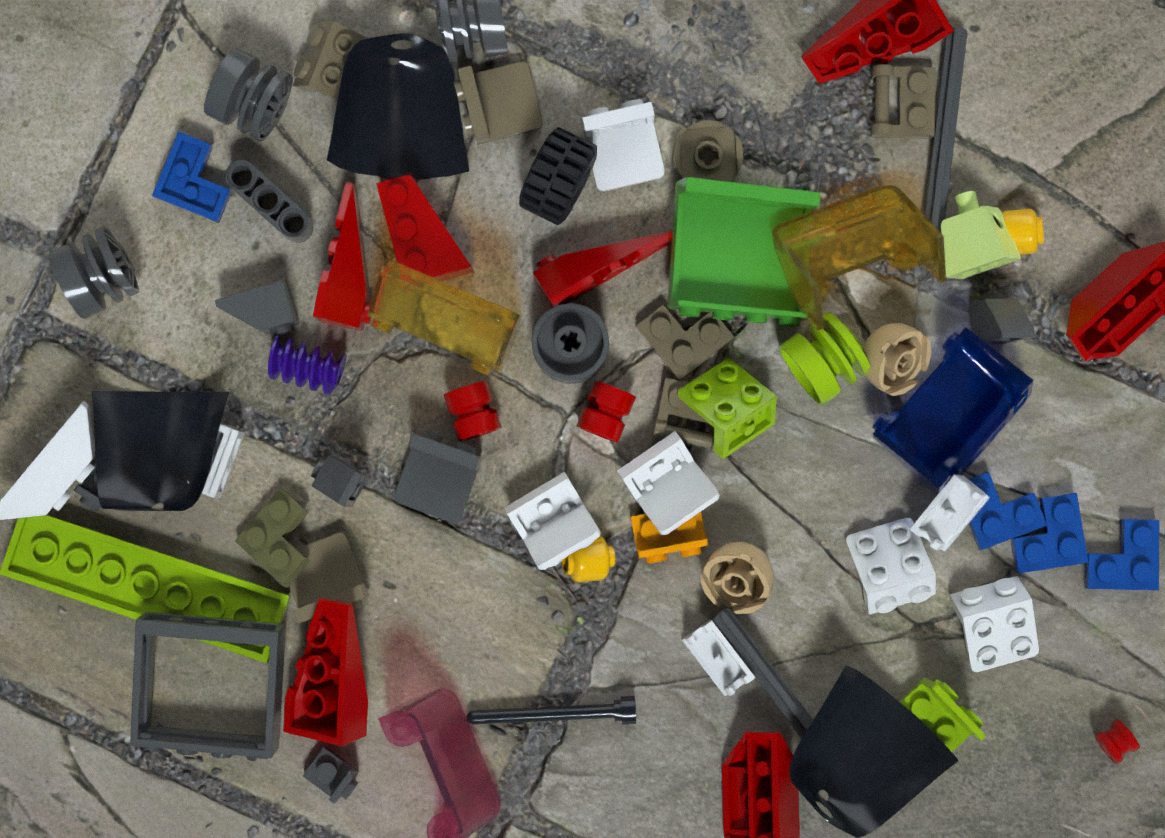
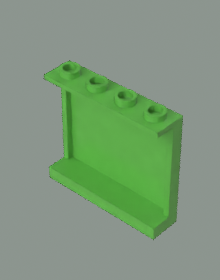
[667,177,821,327]

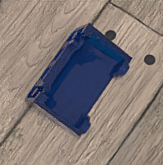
[872,327,1034,495]

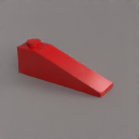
[313,182,374,331]

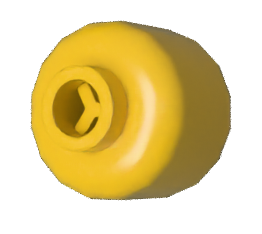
[1002,208,1044,255]
[561,536,615,583]

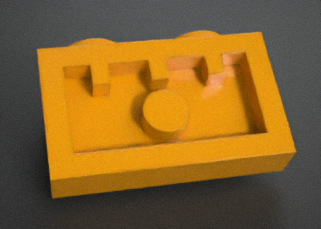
[630,512,708,564]

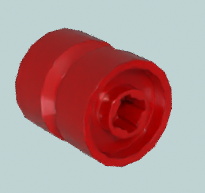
[576,380,636,443]
[444,381,502,442]

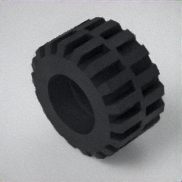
[519,127,597,226]

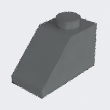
[215,280,299,337]
[969,293,1035,345]
[311,455,370,507]

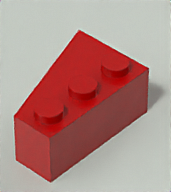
[376,174,474,290]

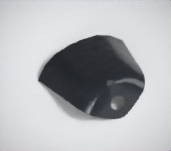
[327,33,470,179]
[91,391,229,511]
[789,665,958,838]

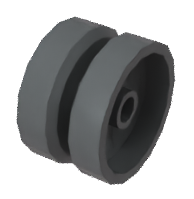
[531,303,610,385]

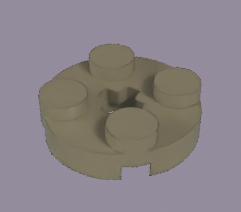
[673,120,743,182]

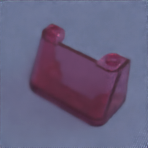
[378,688,501,838]

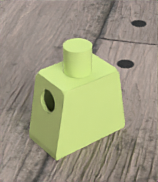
[941,191,1021,279]

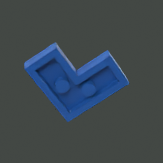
[152,131,232,223]
[969,472,1047,550]
[1010,493,1089,573]
[1085,519,1159,591]

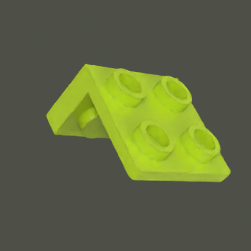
[678,358,777,459]
[899,677,986,752]

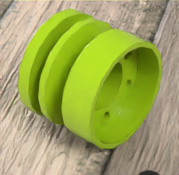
[778,312,871,406]

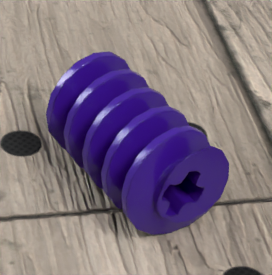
[268,335,347,395]

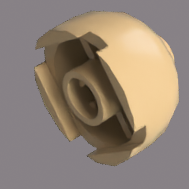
[863,323,932,396]
[701,541,774,614]

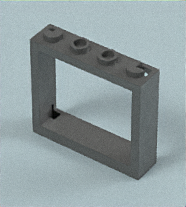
[130,612,286,761]

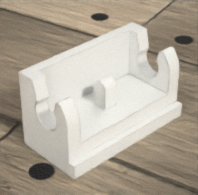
[187,424,245,499]
[909,475,990,552]
[682,619,755,696]

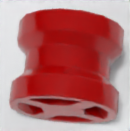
[1094,719,1140,765]

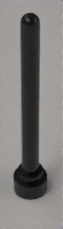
[467,696,636,725]

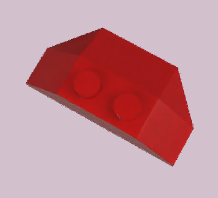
[1066,241,1165,361]
[722,731,800,838]

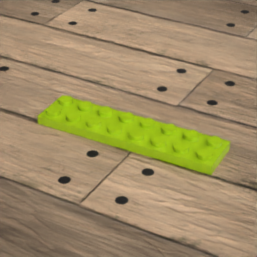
[0,514,291,663]

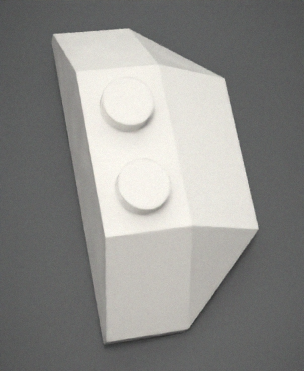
[0,401,95,520]

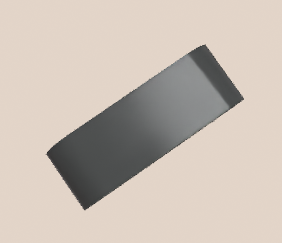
[225,160,314,243]

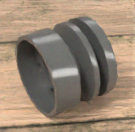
[435,0,509,63]
[204,48,293,142]
[48,226,139,319]

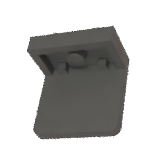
[394,430,482,523]

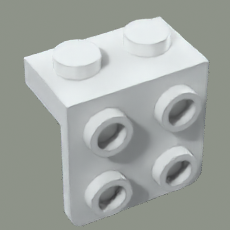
[582,99,665,192]
[617,431,720,535]
[504,472,601,570]
[846,518,936,615]
[950,576,1039,672]

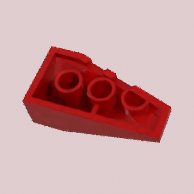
[801,0,954,84]
[532,231,672,308]
[283,598,368,746]

